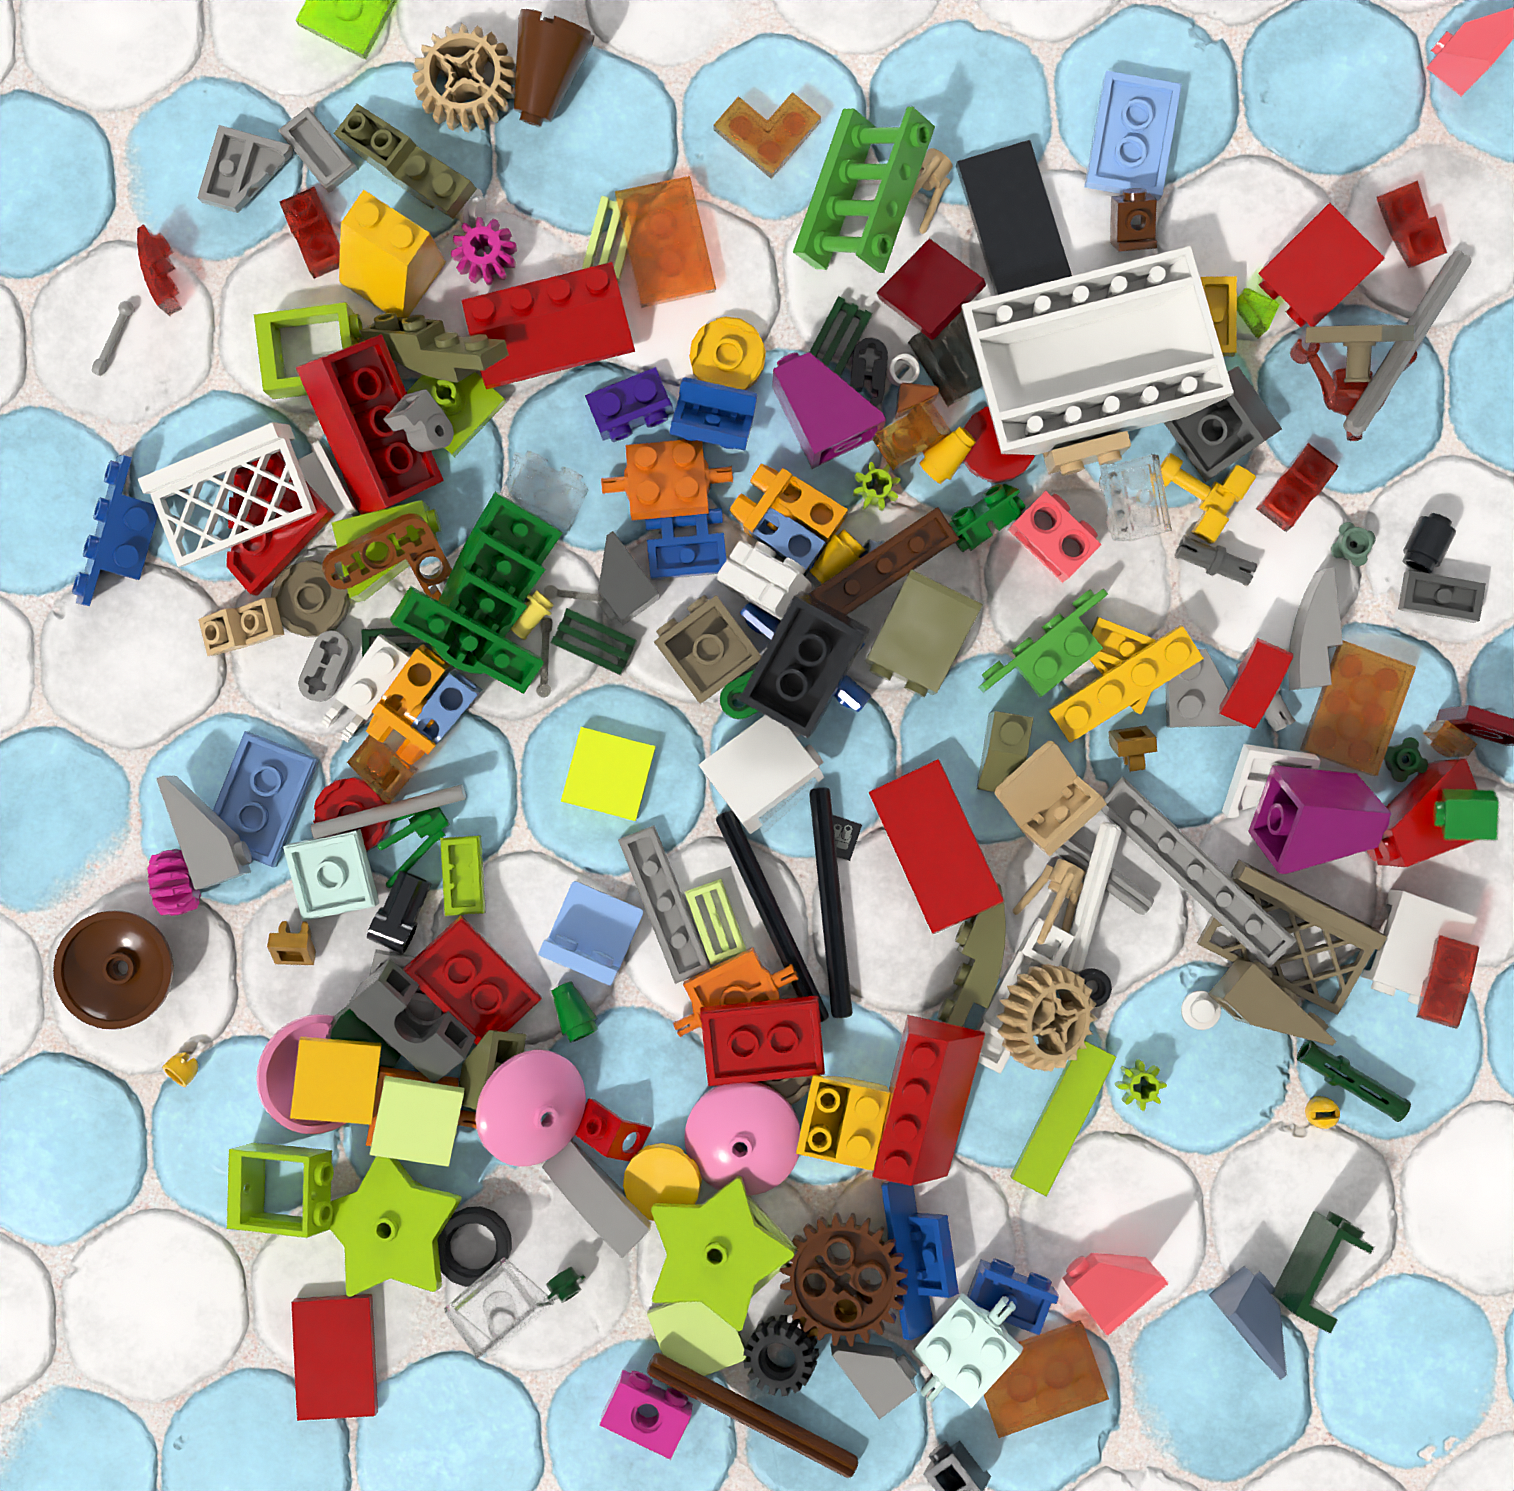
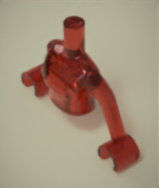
[1290,338,1418,441]

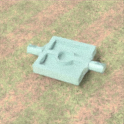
[911,1293,1023,1408]

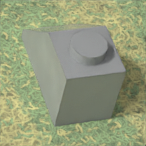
[830,1339,917,1419]

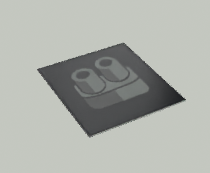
[833,815,862,861]

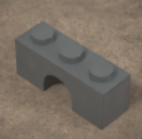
[347,959,476,1083]

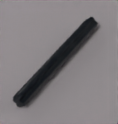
[809,787,853,1018]
[716,810,829,1023]

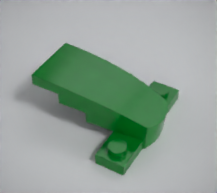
[390,491,562,694]

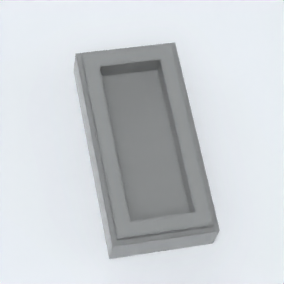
[278,107,358,193]

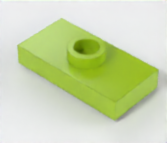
[440,836,486,916]

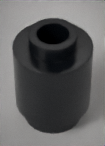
[1402,513,1456,574]

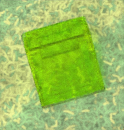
[1237,288,1280,339]

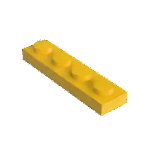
[1048,625,1204,743]

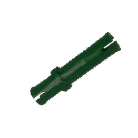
[1296,1040,1411,1122]

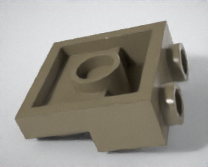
[654,595,762,704]

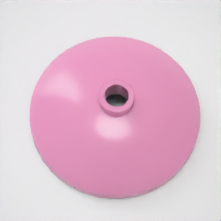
[256,1014,346,1134]
[476,1050,586,1167]
[685,1082,801,1196]

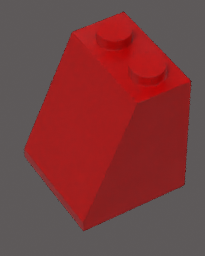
[1258,203,1385,328]
[1367,758,1478,867]

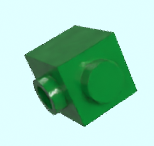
[1434,789,1499,840]

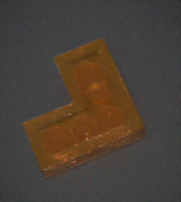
[713,92,821,179]

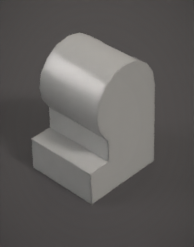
[384,389,454,452]

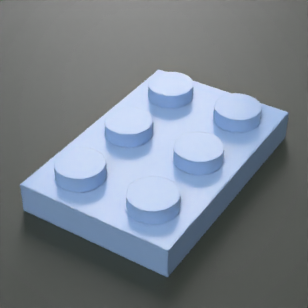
[1084,70,1182,201]

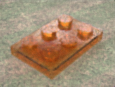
[615,176,716,308]
[1300,640,1416,776]
[983,1320,1109,1438]

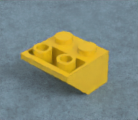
[796,1075,890,1171]

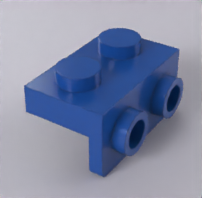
[670,377,757,451]
[967,1258,1059,1335]

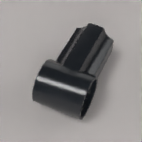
[366,870,432,954]

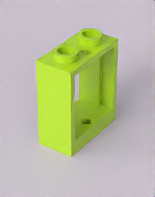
[253,302,363,400]
[227,1143,334,1238]

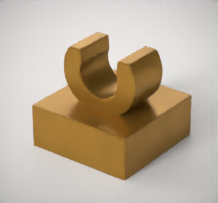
[1108,726,1157,772]
[267,921,316,965]

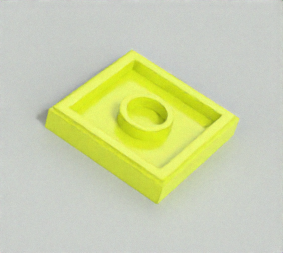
[561,727,656,821]

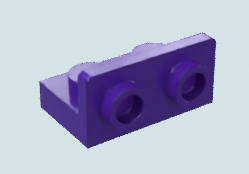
[585,367,674,442]

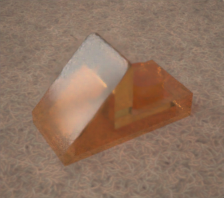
[872,402,952,470]
[347,735,419,804]

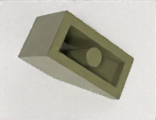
[976,711,1034,792]
[458,1030,527,1110]

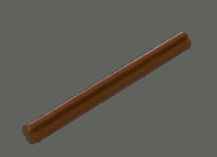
[647,1353,859,1478]

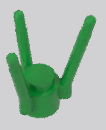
[377,807,450,888]

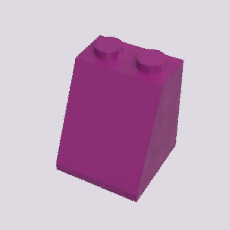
[772,352,886,469]
[1248,765,1392,874]

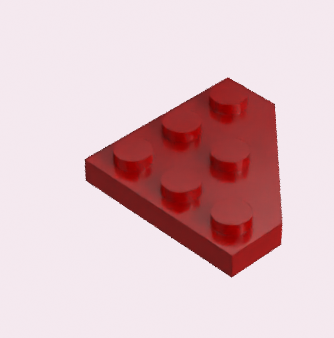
[226,451,335,596]

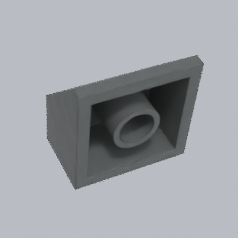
[1164,366,1282,482]

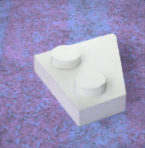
[1222,744,1321,818]

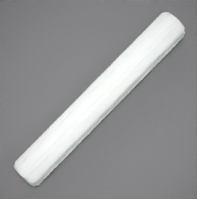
[1062,822,1121,972]

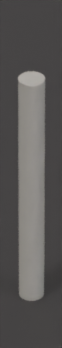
[311,784,466,839]

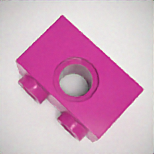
[599,1370,693,1460]

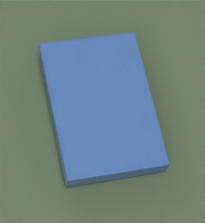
[213,731,319,867]

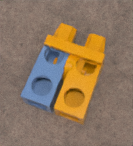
[730,464,848,577]
[366,644,482,765]

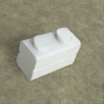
[717,540,812,620]

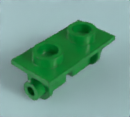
[949,483,1026,552]

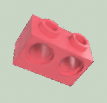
[1008,491,1102,583]

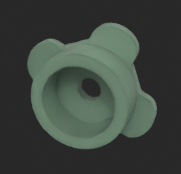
[1330,522,1376,567]

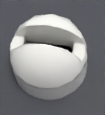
[887,354,920,386]

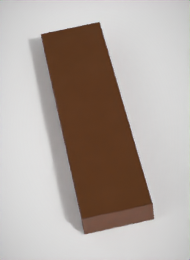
[808,507,959,615]

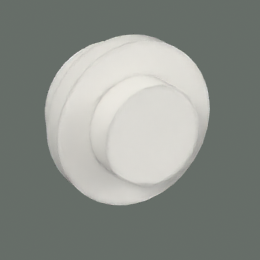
[455,188,486,227]
[1181,990,1221,1030]

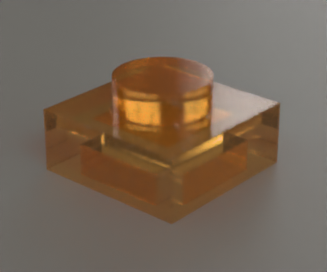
[1423,720,1477,758]

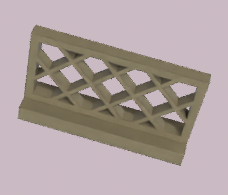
[1197,859,1387,1015]

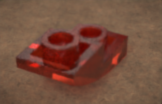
[1376,181,1447,268]
[279,187,340,279]
[137,224,182,316]
[1256,443,1339,532]
[1416,935,1479,1029]

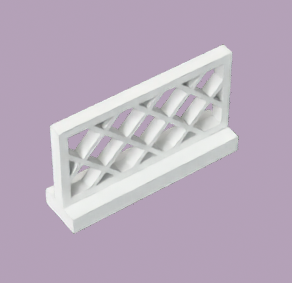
[138,422,317,567]

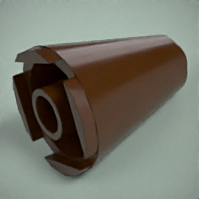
[514,9,595,127]

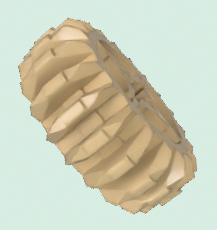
[412,23,516,133]
[997,964,1097,1072]

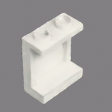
[699,715,824,834]
[1361,889,1478,1009]

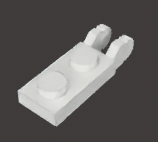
[320,634,411,743]

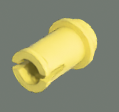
[510,590,554,641]

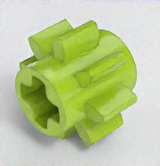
[852,462,901,512]
[1115,1059,1167,1111]

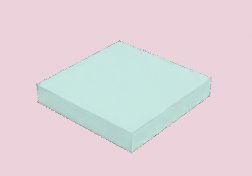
[283,829,379,921]

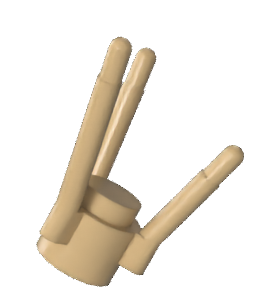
[873,148,953,234]
[1013,859,1086,944]

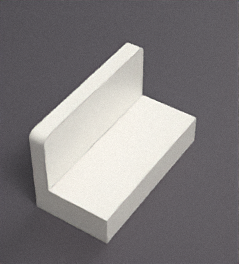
[298,440,360,533]

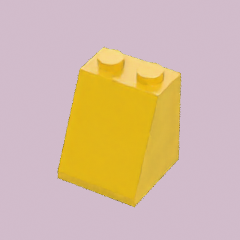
[339,189,446,318]

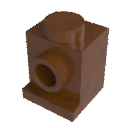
[1110,188,1157,252]

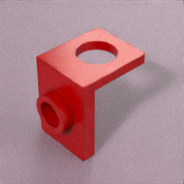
[575,1098,651,1162]

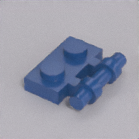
[645,508,726,580]

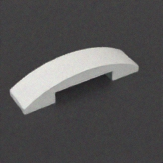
[976,918,1074,1074]

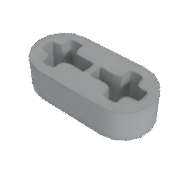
[298,631,353,702]

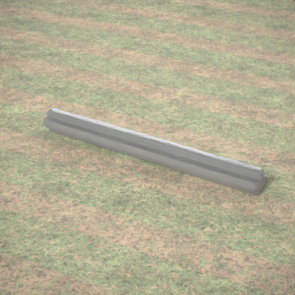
[1343,251,1471,436]

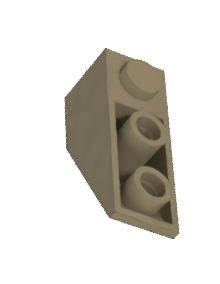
[1208,959,1337,1046]

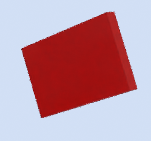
[403,915,542,1045]
[700,996,825,1086]
[291,1294,378,1421]

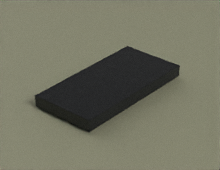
[956,140,1072,296]

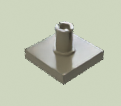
[1305,325,1415,382]

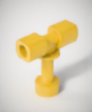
[1153,453,1256,544]

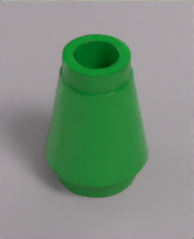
[551,981,598,1043]

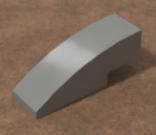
[1288,567,1343,690]
[542,1140,652,1258]

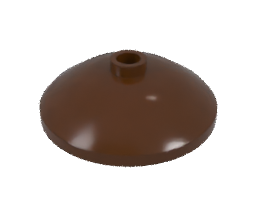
[53,911,174,1030]

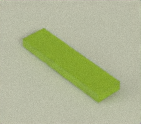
[1010,1040,1117,1197]

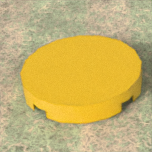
[689,316,766,390]
[623,1143,702,1221]

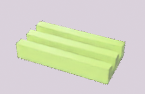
[582,196,639,282]
[685,879,747,965]

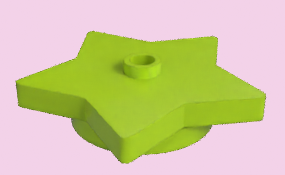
[330,1156,462,1297]
[651,1176,795,1331]

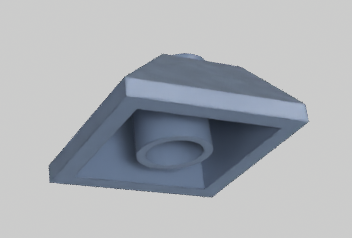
[1209,1266,1287,1380]

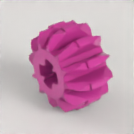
[451,217,518,286]
[147,849,201,916]

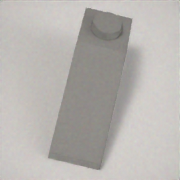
[156,776,252,890]

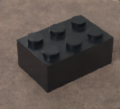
[739,591,871,739]

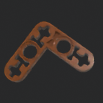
[322,513,452,601]

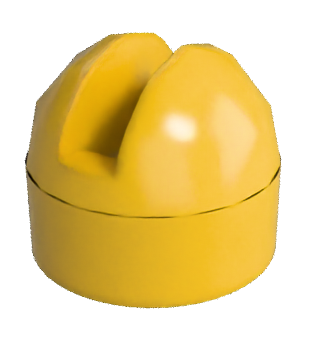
[162,1052,198,1087]
[1305,1096,1340,1129]

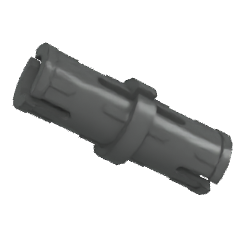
[1175,535,1257,586]

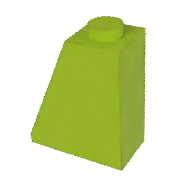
[331,500,441,602]

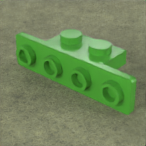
[979,588,1108,697]

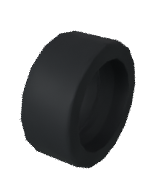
[437,1206,512,1287]

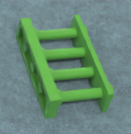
[793,107,935,273]

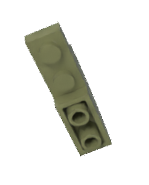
[334,104,477,219]
[360,313,509,382]
[937,883,1006,1027]

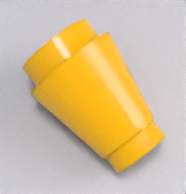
[919,426,976,484]
[809,529,866,584]

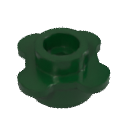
[1382,737,1428,782]
[546,1267,586,1303]

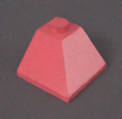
[1426,7,1514,96]
[1062,1253,1169,1336]

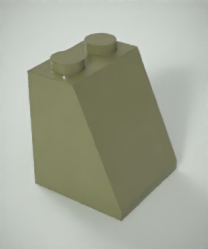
[865,570,983,698]

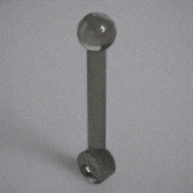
[543,585,602,602]
[536,617,553,698]

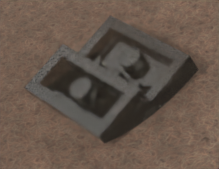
[908,300,983,407]

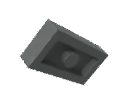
[1398,570,1486,623]

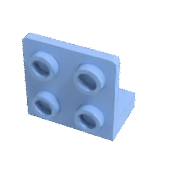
[538,881,644,986]

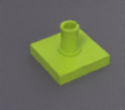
[407,372,507,458]

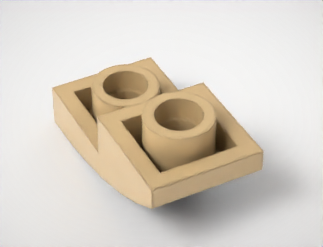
[198,597,285,656]

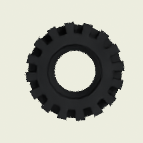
[743,1315,819,1396]

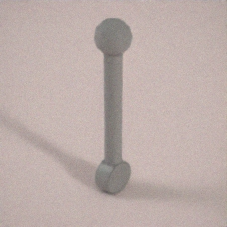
[92,301,134,376]

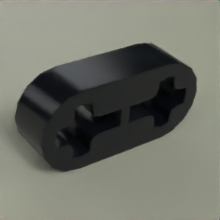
[850,337,888,409]

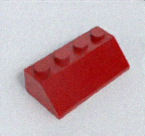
[461,262,635,390]
[296,334,444,515]
[872,1015,985,1186]

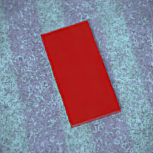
[869,759,1005,934]

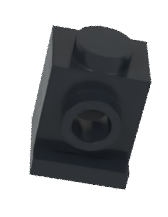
[923,1441,991,1491]

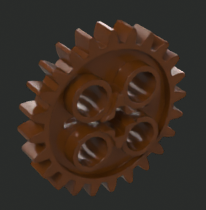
[780,1212,908,1346]

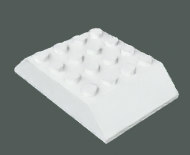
[962,246,1234,455]

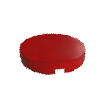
[963,407,1035,483]
[313,777,391,852]

